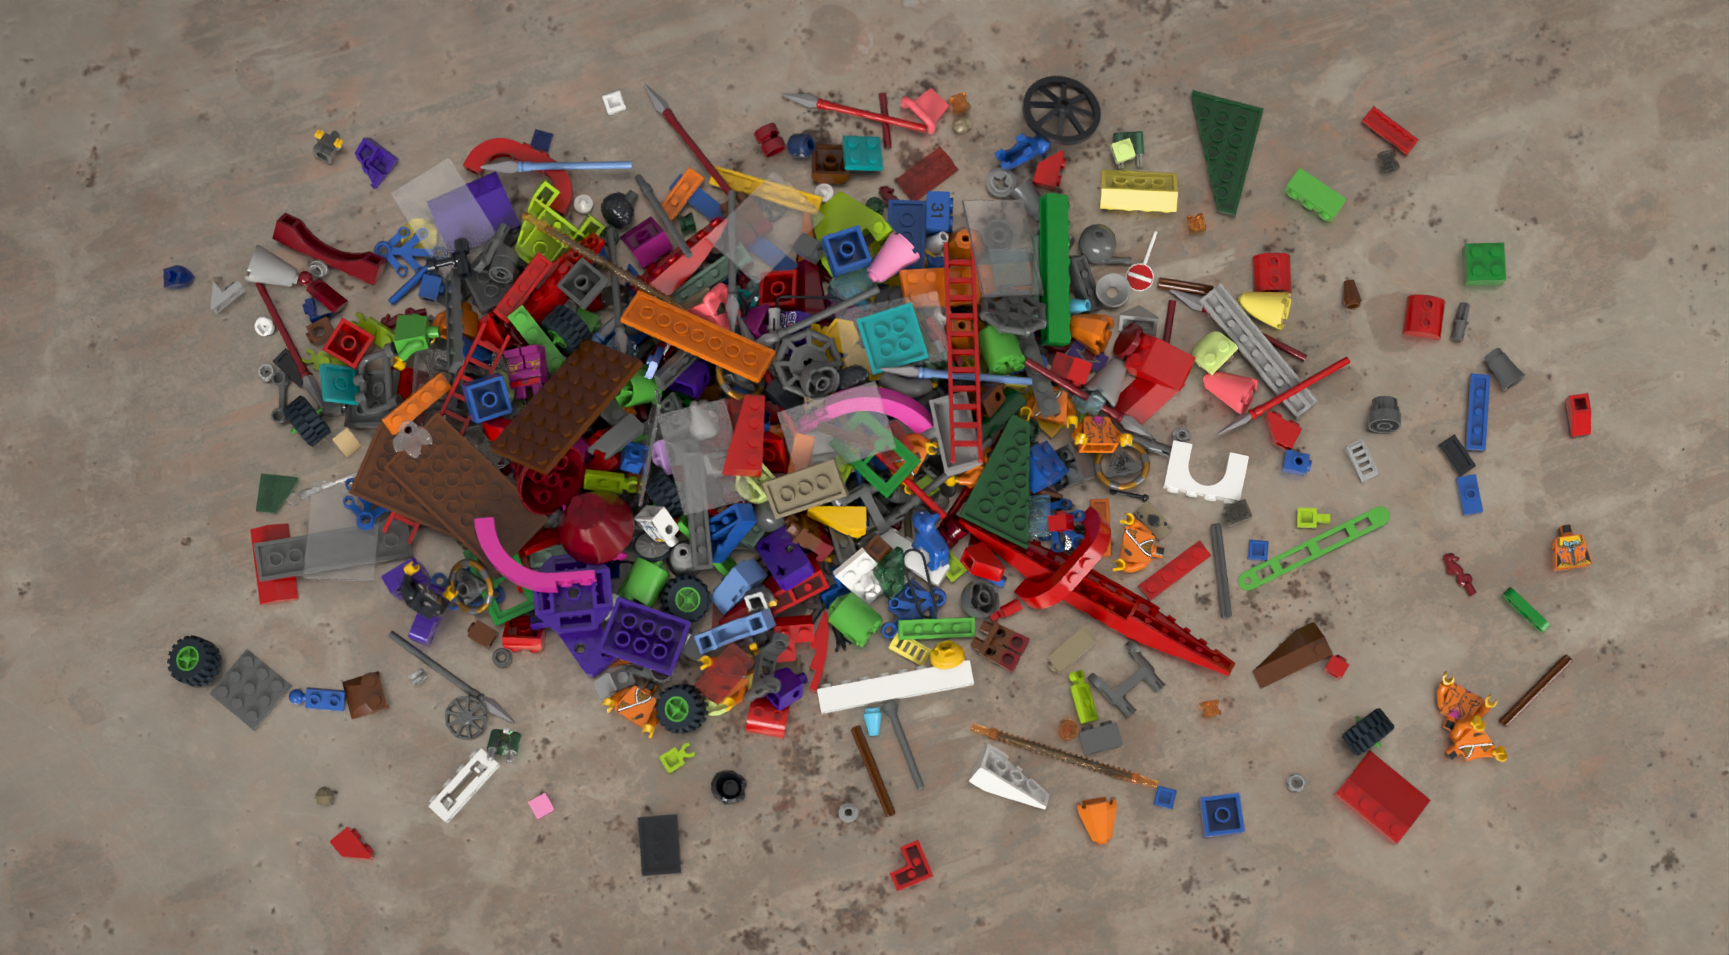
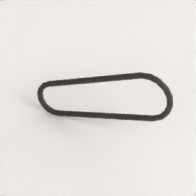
[775,295,847,320]
[901,548,937,619]

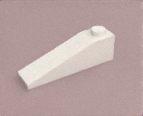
[969,743,1050,809]

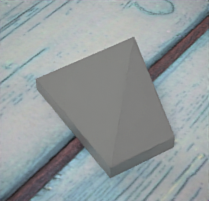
[1118,305,1158,335]

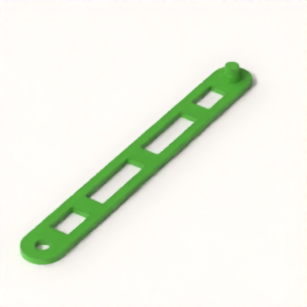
[1238,506,1390,591]

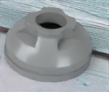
[1096,273,1131,308]

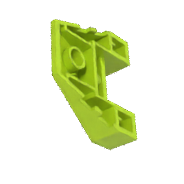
[514,178,605,263]
[811,191,897,283]

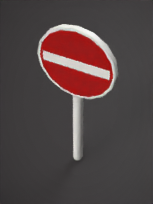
[1126,231,1157,292]

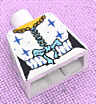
[634,505,679,547]

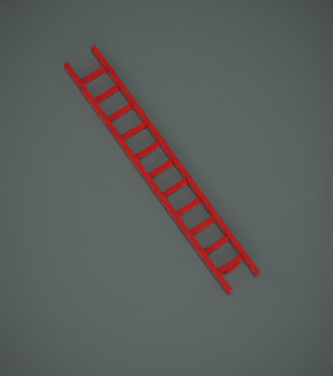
[943,242,983,463]
[382,323,511,544]

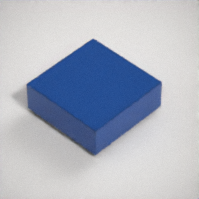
[1247,539,1269,561]
[1153,786,1177,810]

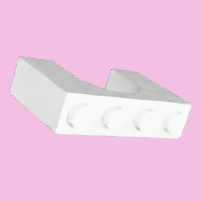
[1163,440,1249,506]

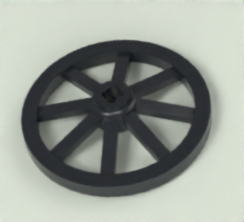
[1022,76,1101,146]

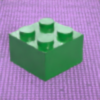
[1462,242,1506,286]

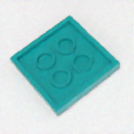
[856,302,929,375]

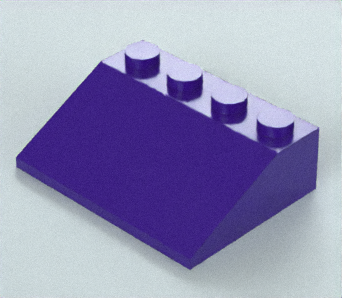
[426,171,521,255]
[597,597,691,676]

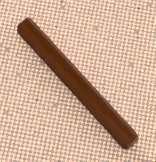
[1499,655,1573,727]
[851,725,895,817]

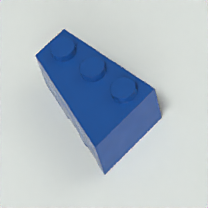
[709,503,757,563]

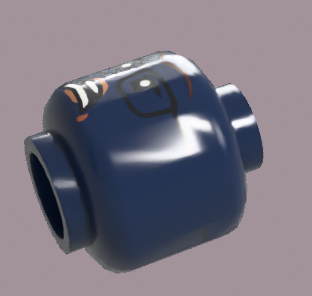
[787,133,816,158]

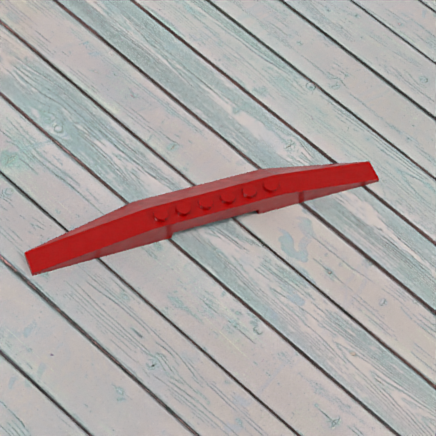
[958,517,1236,676]

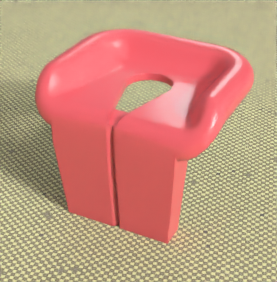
[901,88,950,134]
[687,283,741,331]

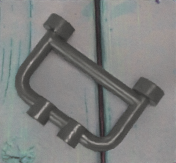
[353,341,404,416]

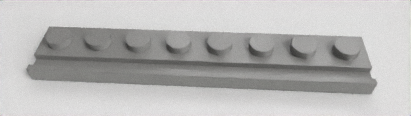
[1199,283,1318,419]

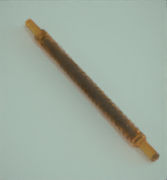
[521,211,689,312]
[970,723,1158,789]

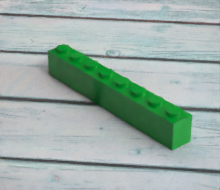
[1039,193,1071,347]

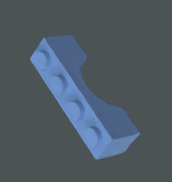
[694,608,776,654]

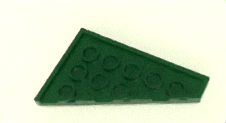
[1191,90,1264,216]
[959,413,1030,549]

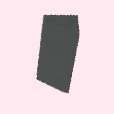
[1069,255,1104,314]

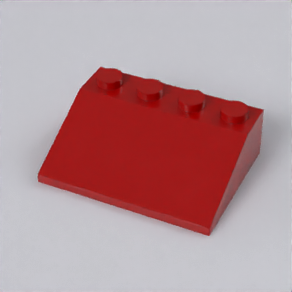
[1333,750,1431,845]

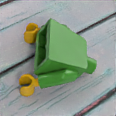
[393,313,441,371]

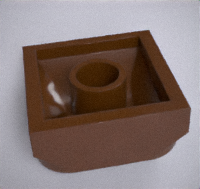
[811,144,849,184]
[342,671,389,719]

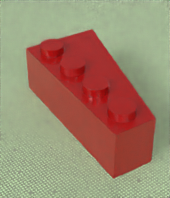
[722,395,765,477]

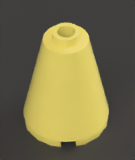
[1237,292,1292,330]

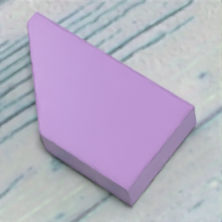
[649,439,673,475]

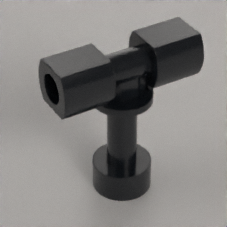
[426,238,472,278]

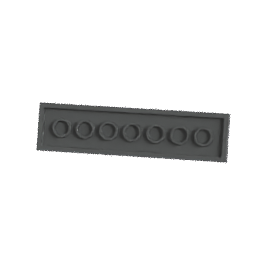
[253,520,414,582]

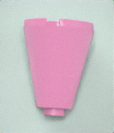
[867,231,920,283]

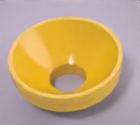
[930,640,965,669]

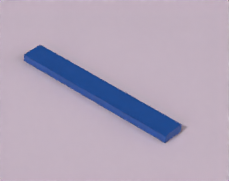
[669,174,798,271]

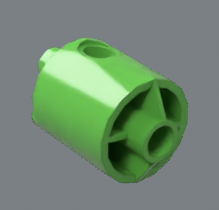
[978,324,1025,376]
[614,364,662,408]
[618,557,670,608]
[828,592,883,647]

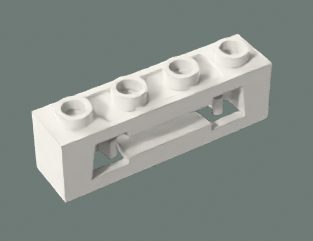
[428,748,501,823]

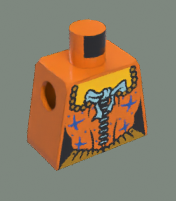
[1552,525,1593,571]

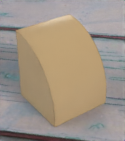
[332,428,362,458]

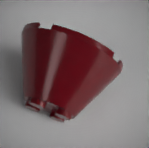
[511,446,586,515]
[558,491,635,565]

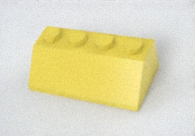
[1100,170,1178,213]

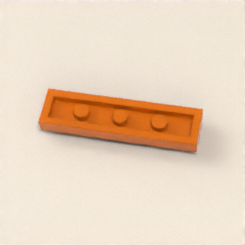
[381,372,452,435]

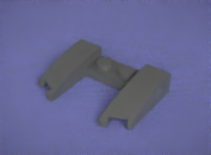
[588,399,644,460]

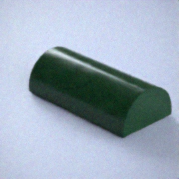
[972,387,1027,441]

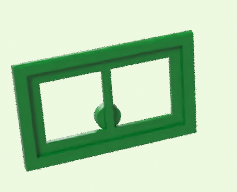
[828,411,921,498]
[463,549,535,626]

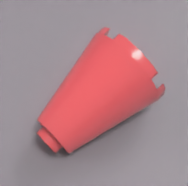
[1203,371,1258,415]

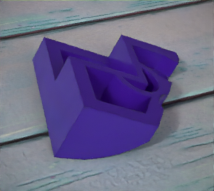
[355,138,399,189]

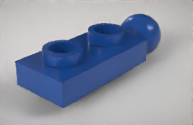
[289,687,346,711]

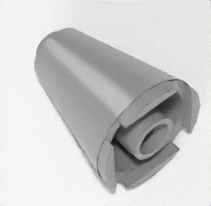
[244,245,299,287]
[1082,358,1127,408]
[667,540,701,576]

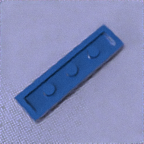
[1465,373,1490,451]

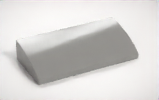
[929,392,983,477]

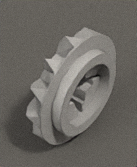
[986,168,1016,198]

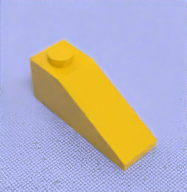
[807,506,866,538]

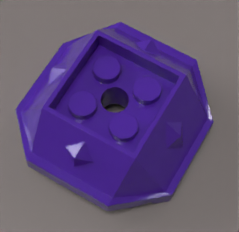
[533,554,614,634]

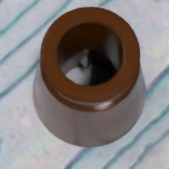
[1343,280,1362,309]

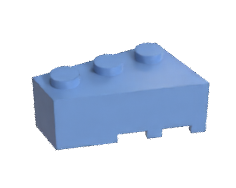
[710,558,768,615]

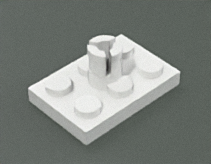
[833,548,897,605]

